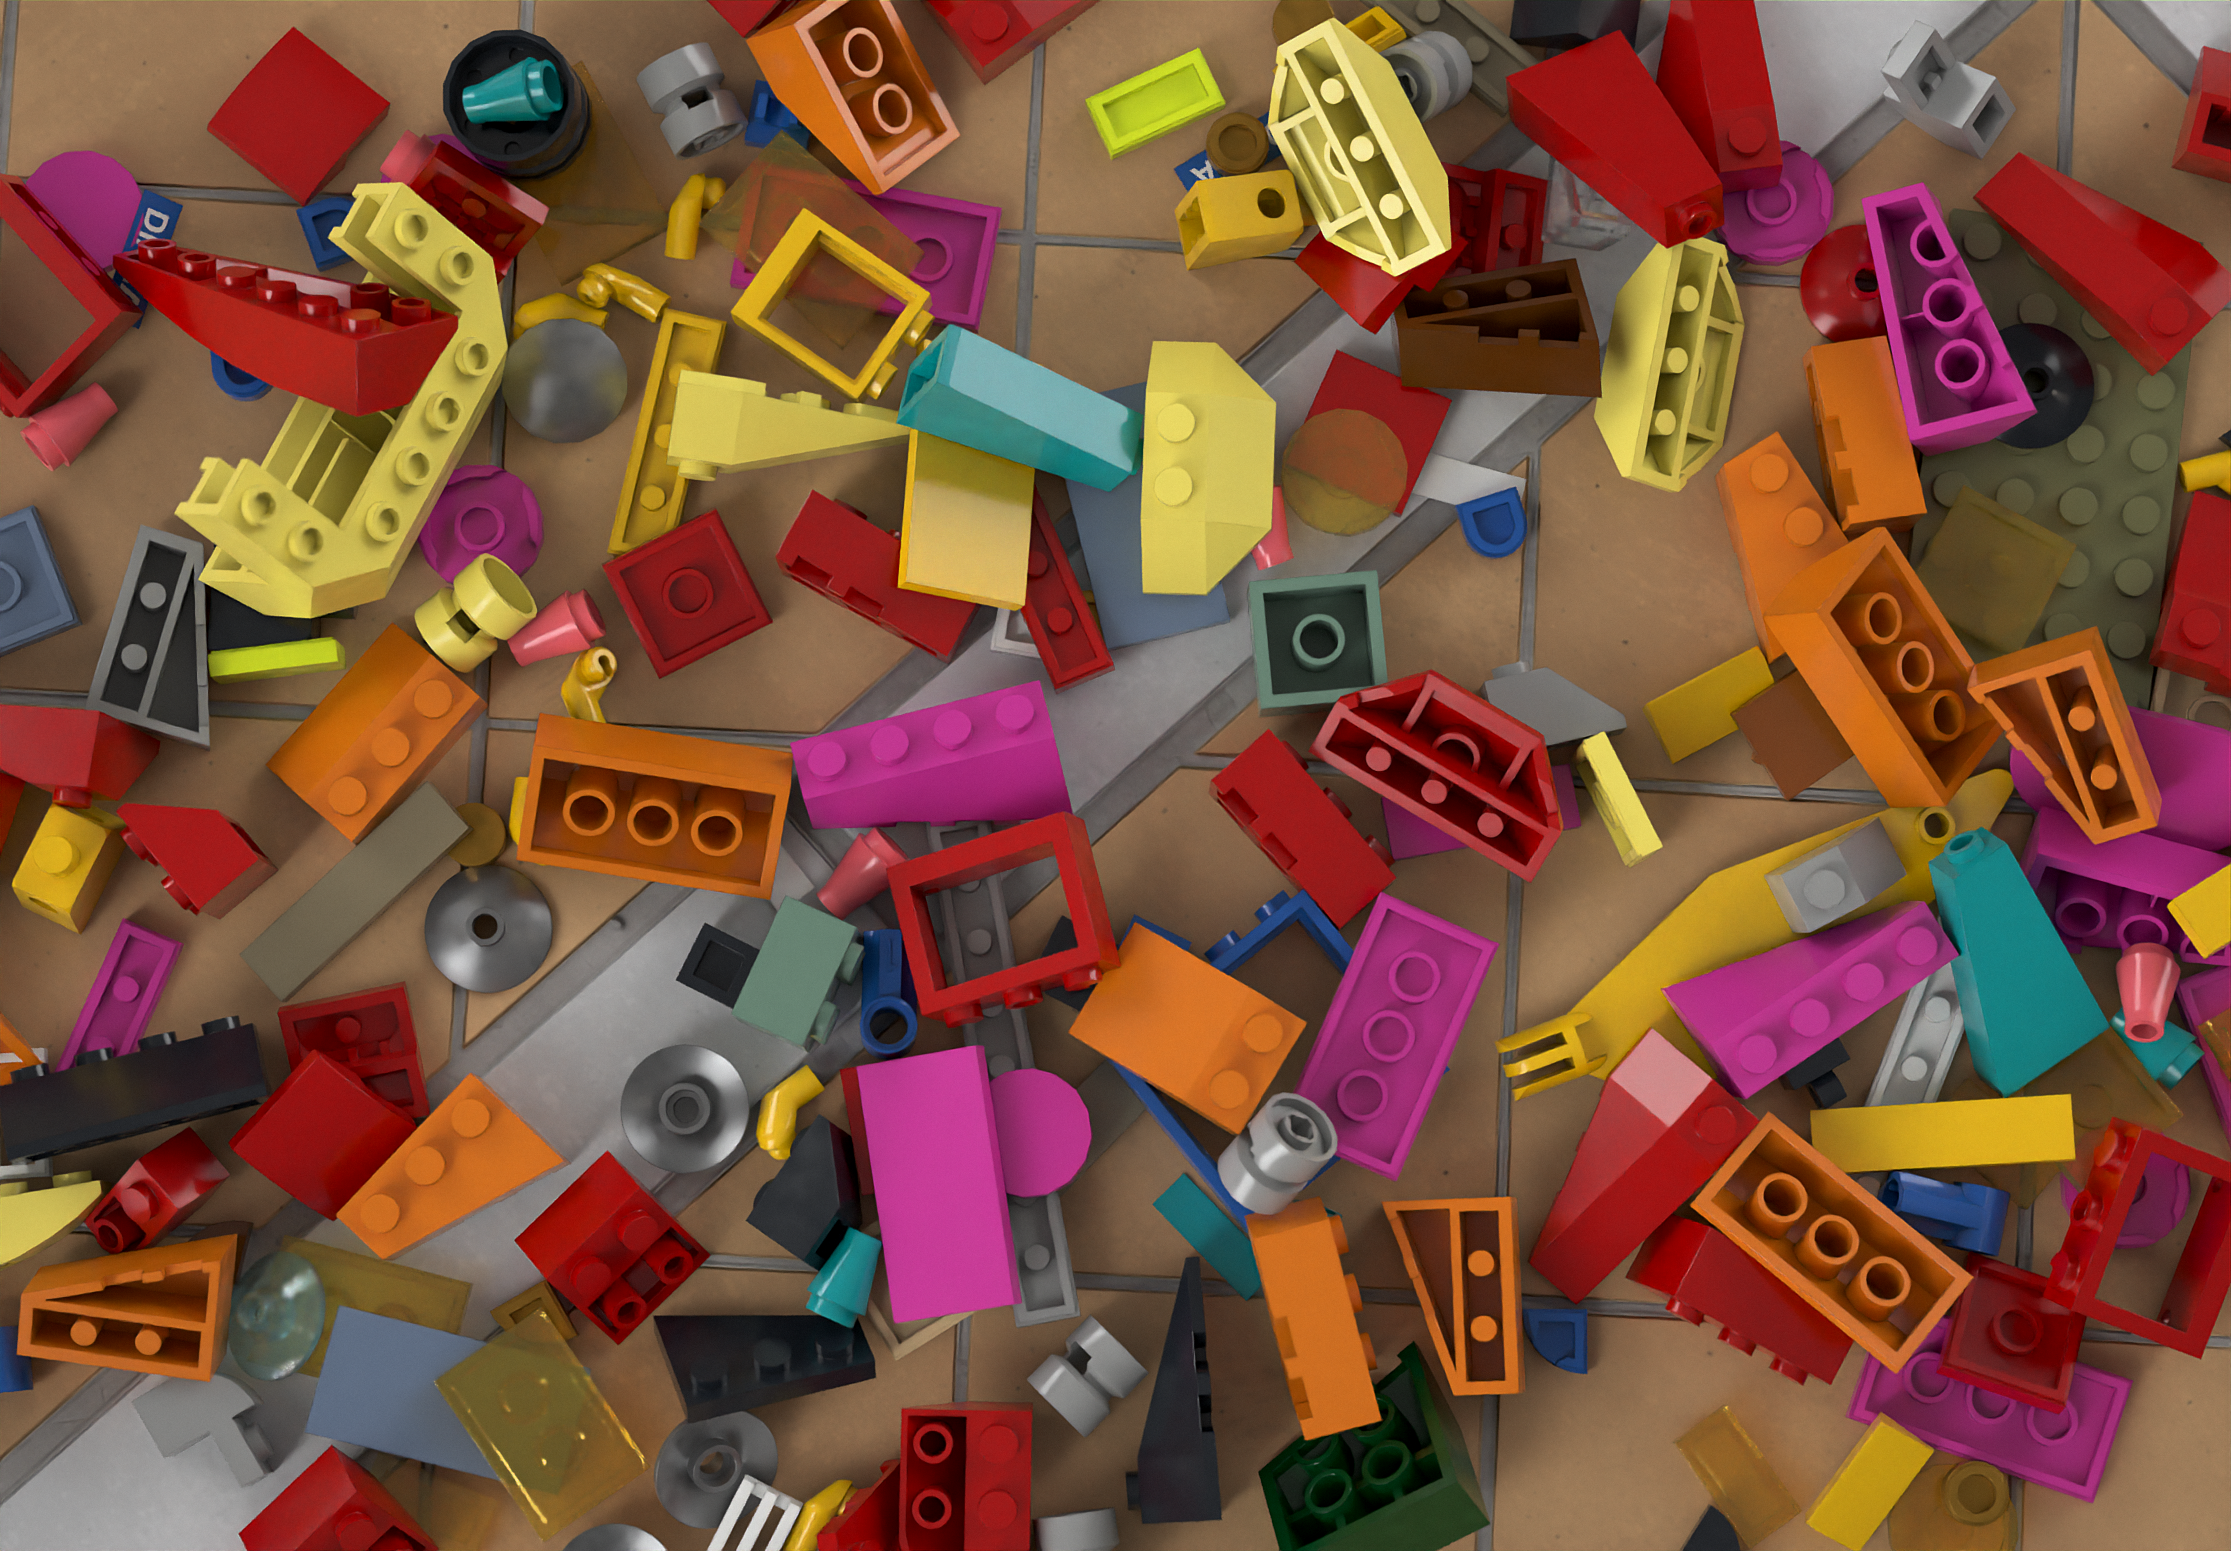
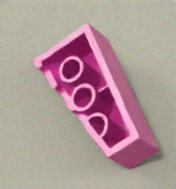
[1861,182,2038,457]
[790,680,1073,829]
[2019,806,2231,966]
[1661,901,1959,1099]

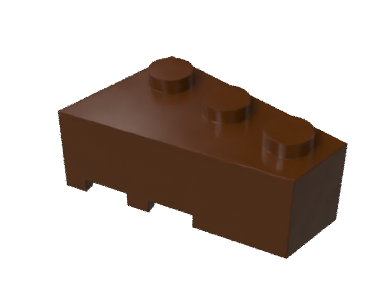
[1390,258,1602,398]

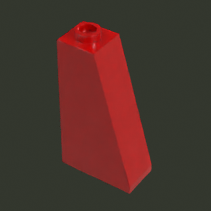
[1506,30,1725,249]

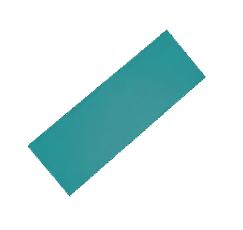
[1152,1173,1262,1301]

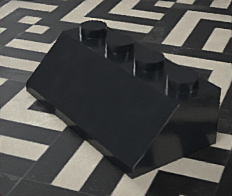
[0,1015,273,1165]

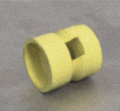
[414,553,537,673]

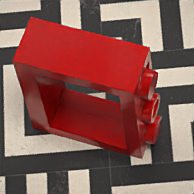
[0,173,144,418]
[886,811,1121,1028]
[2042,1116,2231,1359]

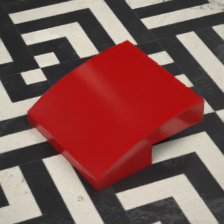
[207,26,390,207]
[406,140,550,285]
[1440,161,1551,279]
[1294,226,1468,335]
[277,981,431,1119]
[228,1049,418,1222]

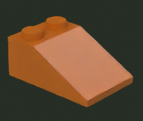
[746,0,961,196]
[1067,922,1307,1135]

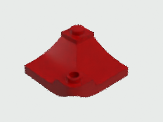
[2148,490,2231,698]

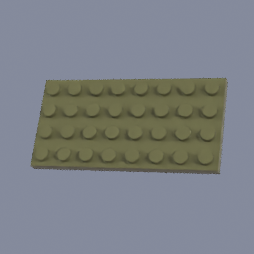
[1907,208,2204,710]

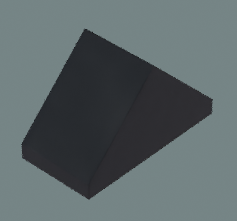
[1509,0,1641,51]

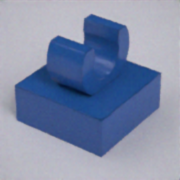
[744,79,812,157]

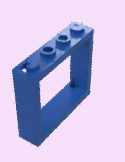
[1102,889,1450,1234]

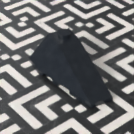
[1125,1257,1222,1524]

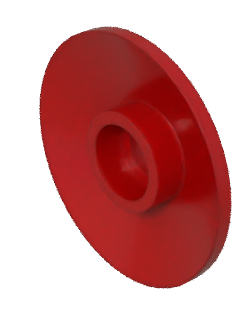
[1799,224,1890,344]

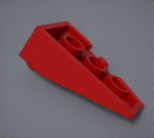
[1972,152,2231,376]
[1527,1027,1760,1305]

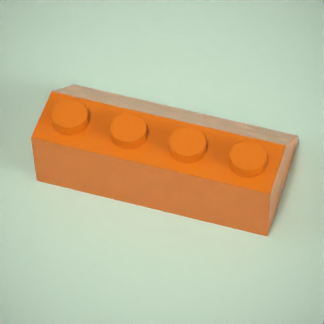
[1762,527,2004,808]
[516,713,793,900]
[1690,1111,1974,1374]

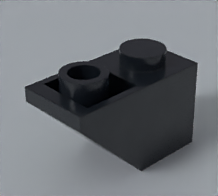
[745,1114,863,1271]

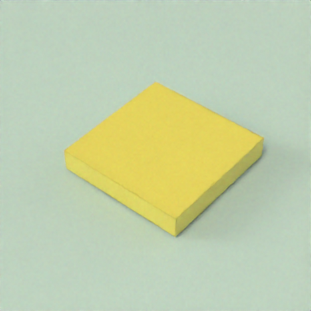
[1571,731,1663,868]

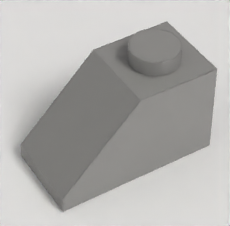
[1480,661,1627,751]
[1764,817,1907,933]

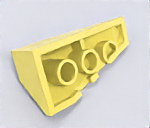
[666,369,910,481]

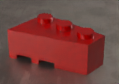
[775,489,982,665]
[1208,728,1397,932]
[1625,1214,1854,1386]

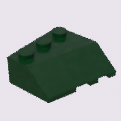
[1258,1341,1491,1551]

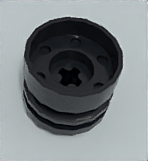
[443,29,593,183]

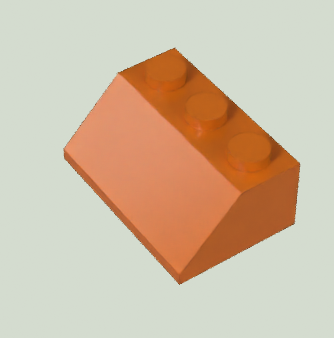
[265,622,489,845]

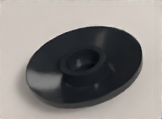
[1995,323,2094,450]

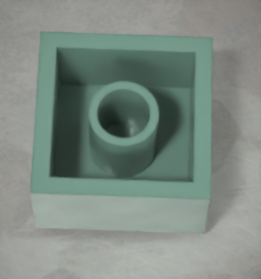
[1247,570,1388,718]
[731,895,866,1053]

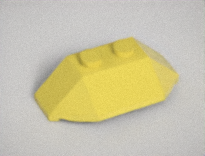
[1268,17,1451,277]
[1594,237,1745,493]
[1141,341,1277,596]

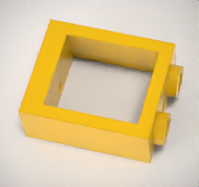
[731,208,935,404]

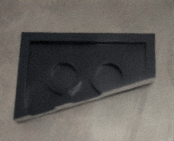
[653,1315,876,1424]

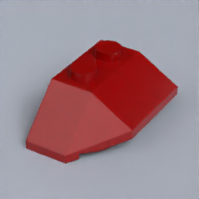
[1308,669,1564,883]

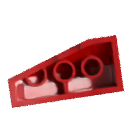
[920,0,1101,86]
[1655,0,1783,194]
[0,704,161,809]

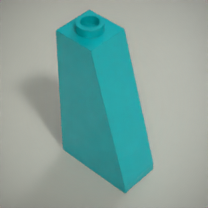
[896,324,1144,492]
[1928,827,2111,1098]

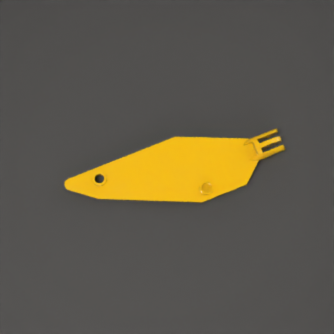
[1494,768,2014,1101]

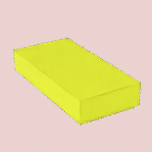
[1085,48,1226,160]
[208,637,347,684]

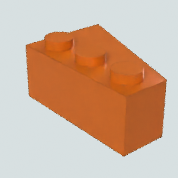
[1802,335,1927,541]
[1715,431,1849,666]
[1966,626,2162,845]
[336,1073,572,1261]
[1245,1196,1382,1441]
[1381,1197,1526,1395]
[16,1233,238,1382]

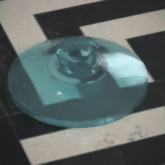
[228,1251,326,1381]

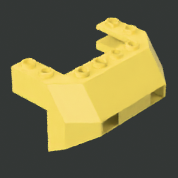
[175,182,508,618]

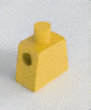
[1174,169,1318,271]
[12,803,127,935]

